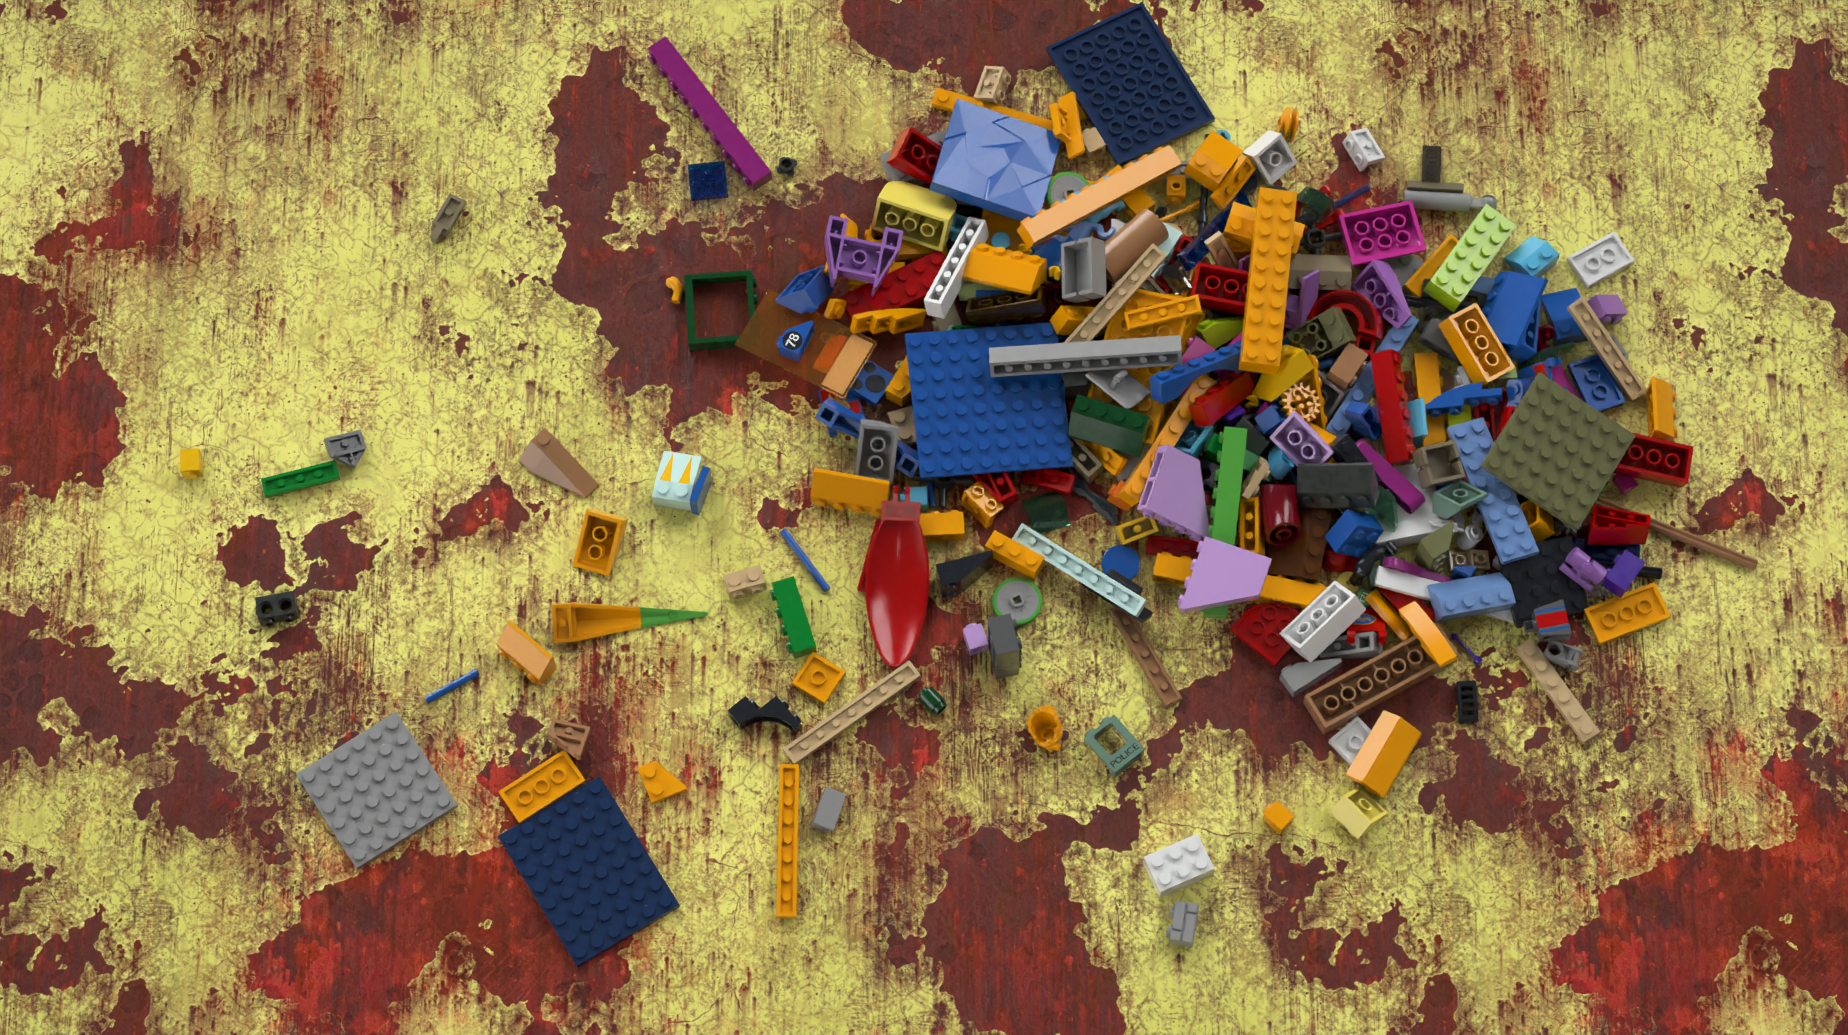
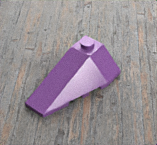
[1351,260,1412,329]

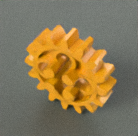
[1279,383,1321,423]

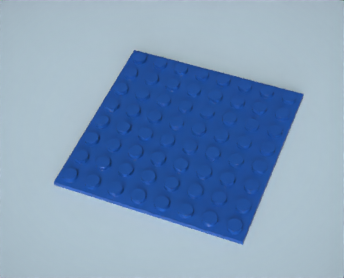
[905,323,1073,479]

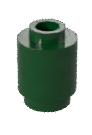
[919,687,947,716]

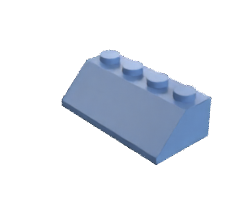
[1427,572,1516,623]

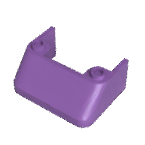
[1238,253,1320,330]

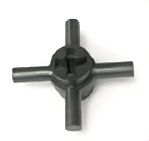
[1299,211,1342,255]
[915,473,973,508]

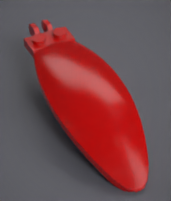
[865,486,929,669]

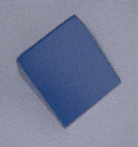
[1452,566,1477,580]

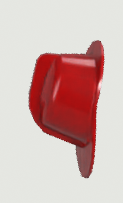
[1321,543,1359,572]

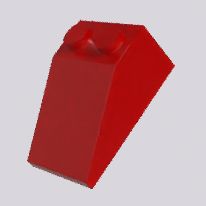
[886,127,942,184]

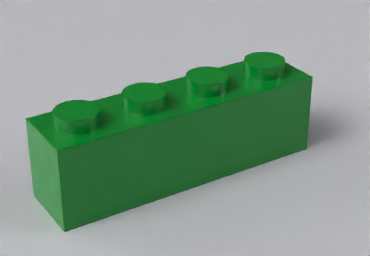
[769,576,817,659]

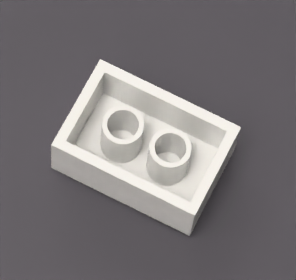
[1143,834,1215,898]

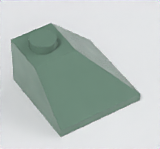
[1432,479,1488,520]

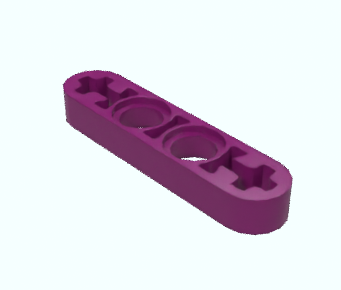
[1383,557,1452,583]

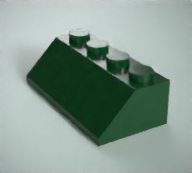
[1068,394,1153,458]

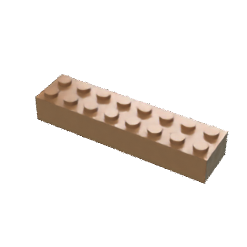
[1303,623,1459,735]

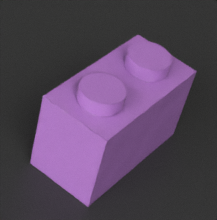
[1587,294,1628,325]

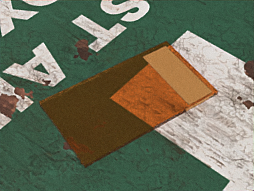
[735,289,877,399]

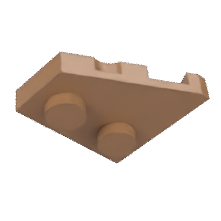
[547,719,590,760]

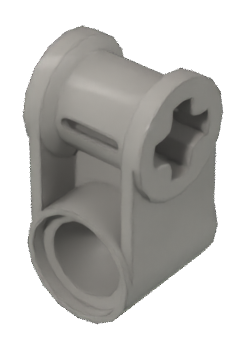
[1543,641,1583,671]

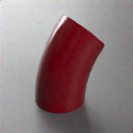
[1260,484,1302,547]

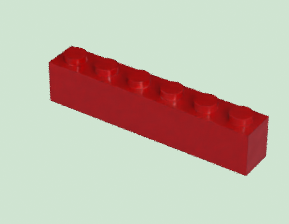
[1370,349,1416,467]

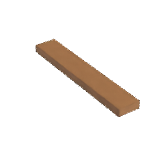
[1108,607,1182,709]

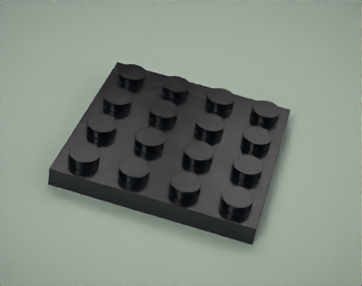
[1496,536,1589,627]

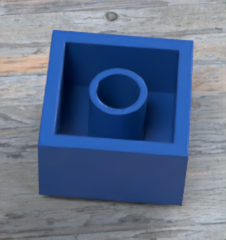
[1325,509,1384,557]

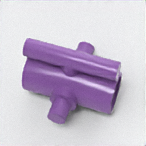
[1559,547,1607,593]

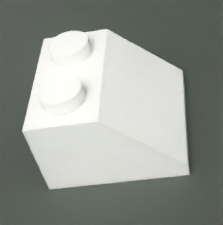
[1243,130,1297,185]

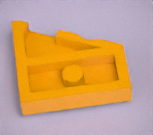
[638,761,687,805]

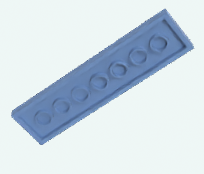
[1446,417,1539,565]

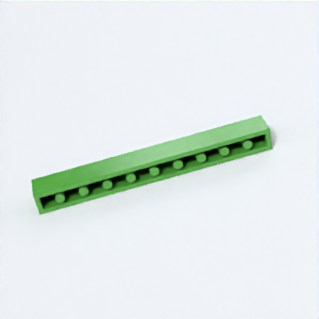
[1200,426,1248,620]

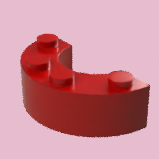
[1307,290,1384,341]

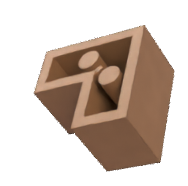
[1326,342,1368,390]

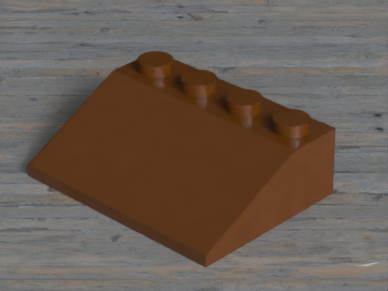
[1265,502,1333,584]

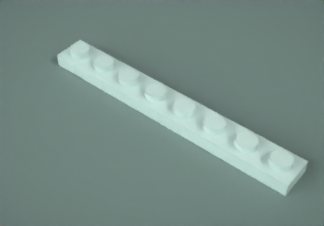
[1012,523,1148,617]

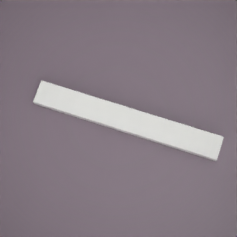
[1374,566,1522,626]

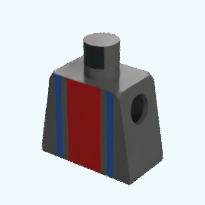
[1523,599,1572,641]

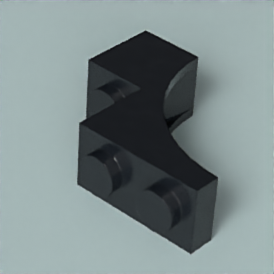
[727,696,802,735]

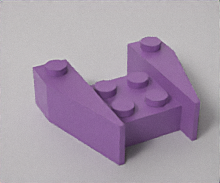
[824,215,904,296]

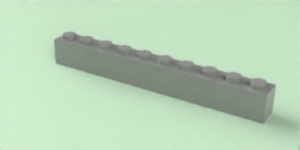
[989,335,1183,377]

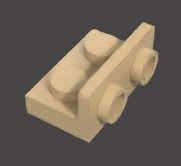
[974,66,1011,106]
[723,565,767,599]

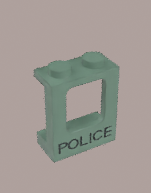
[1084,715,1145,778]

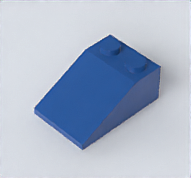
[1541,288,1588,348]

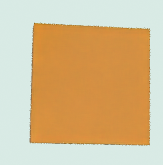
[792,652,846,705]

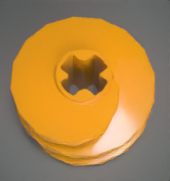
[1276,107,1299,142]

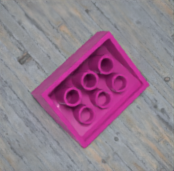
[1337,200,1426,266]

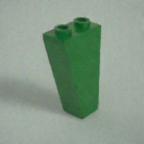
[1203,433,1273,485]

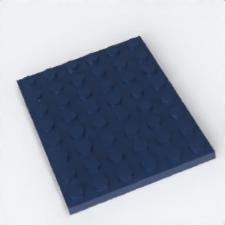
[1046,2,1215,166]
[498,776,680,968]

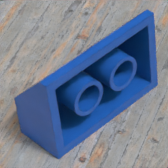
[776,264,838,314]

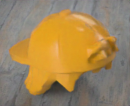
[1026,705,1063,752]

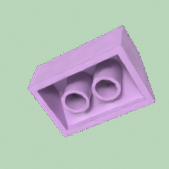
[1269,411,1335,466]

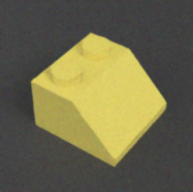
[1330,786,1388,839]

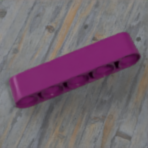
[1355,439,1426,514]

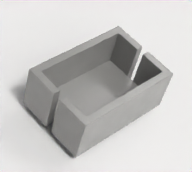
[1061,237,1107,303]

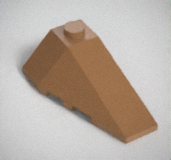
[519,428,599,499]

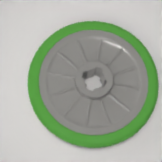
[1046,172,1090,206]
[992,577,1043,625]

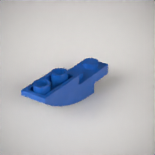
[1425,382,1503,417]

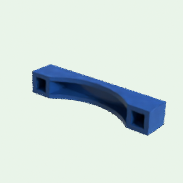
[1150,341,1244,404]
[815,397,919,478]

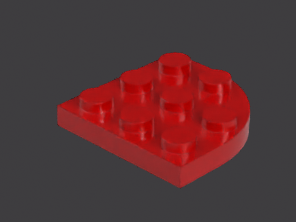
[1230,602,1300,667]

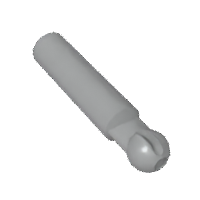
[1403,190,1497,212]

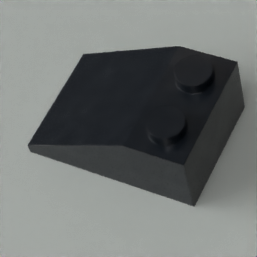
[936,550,993,599]

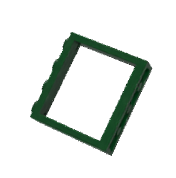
[684,270,760,351]

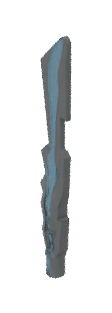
[1050,467,1118,526]

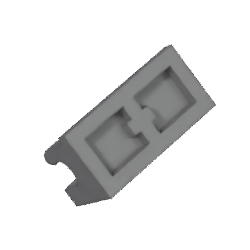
[811,787,846,833]

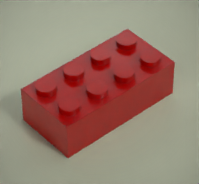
[1191,262,1249,315]

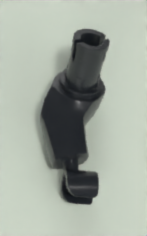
[1349,541,1398,586]

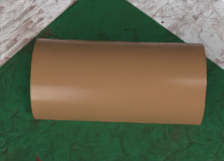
[1105,209,1169,284]

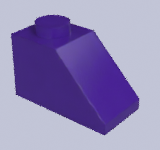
[1218,405,1246,429]

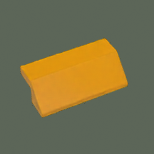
[1346,710,1422,799]

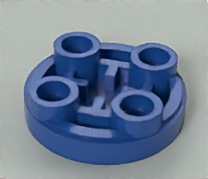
[1101,545,1140,581]

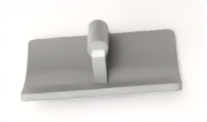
[1085,369,1150,410]

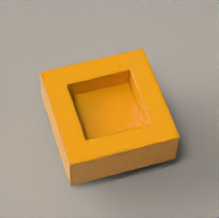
[823,299,847,319]

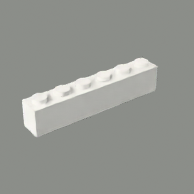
[924,217,989,319]

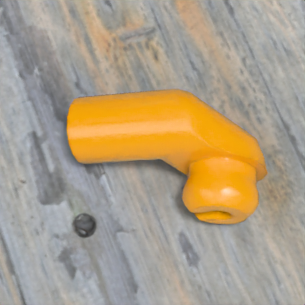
[666,277,684,304]

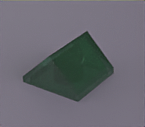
[1022,491,1070,534]

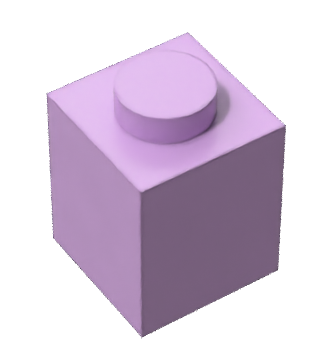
[963,623,988,656]

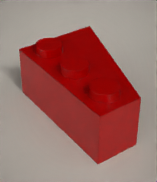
[970,472,1020,508]
[1588,505,1650,545]

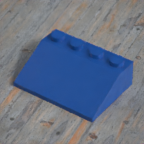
[1481,271,1548,348]

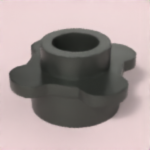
[777,157,797,176]

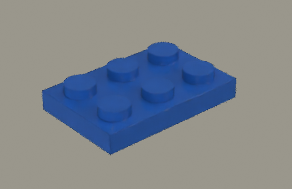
[1567,354,1626,412]

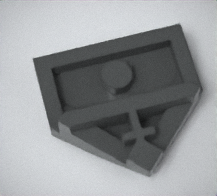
[323,430,367,468]

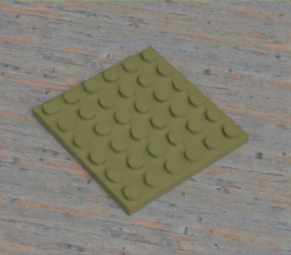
[1479,372,1636,531]

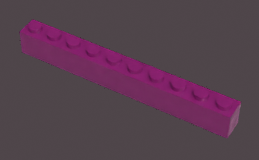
[647,36,772,191]

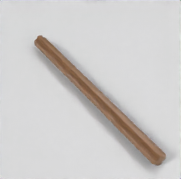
[1594,497,1758,570]

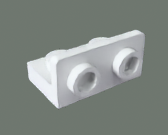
[1342,128,1385,172]

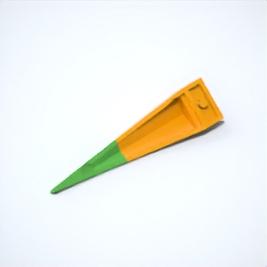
[552,602,708,643]

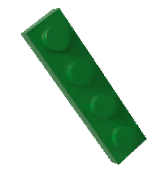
[261,460,340,498]

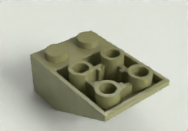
[1286,307,1357,360]

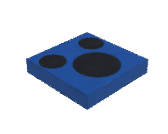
[847,358,894,407]

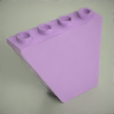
[1137,445,1210,542]
[1177,536,1272,613]

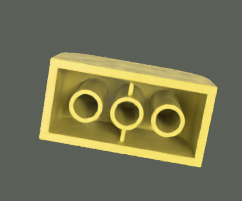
[871,181,957,252]

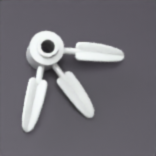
[1428,506,1483,550]

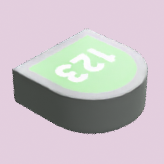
[1356,586,1372,608]

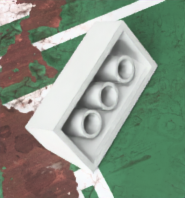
[1279,581,1366,663]

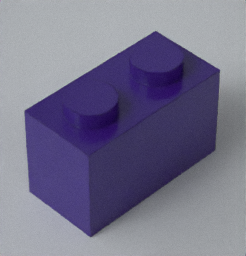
[1602,550,1646,598]

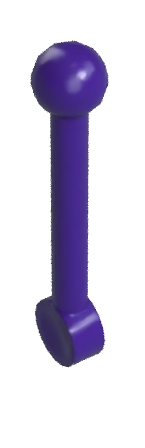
[1451,633,1482,664]

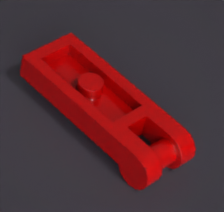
[1020,469,1076,495]

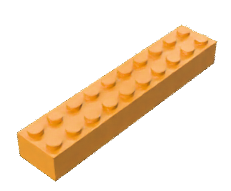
[1238,187,1297,375]

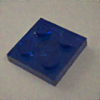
[688,161,728,201]

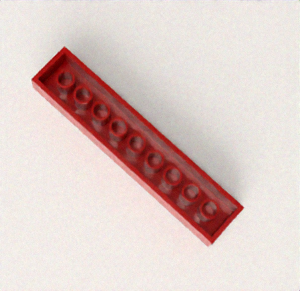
[1499,405,1694,488]

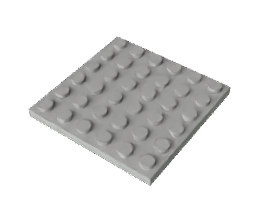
[296,712,458,870]

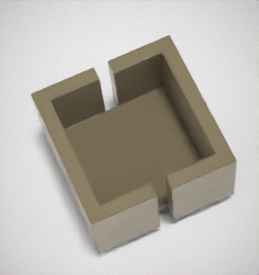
[1412,440,1466,489]

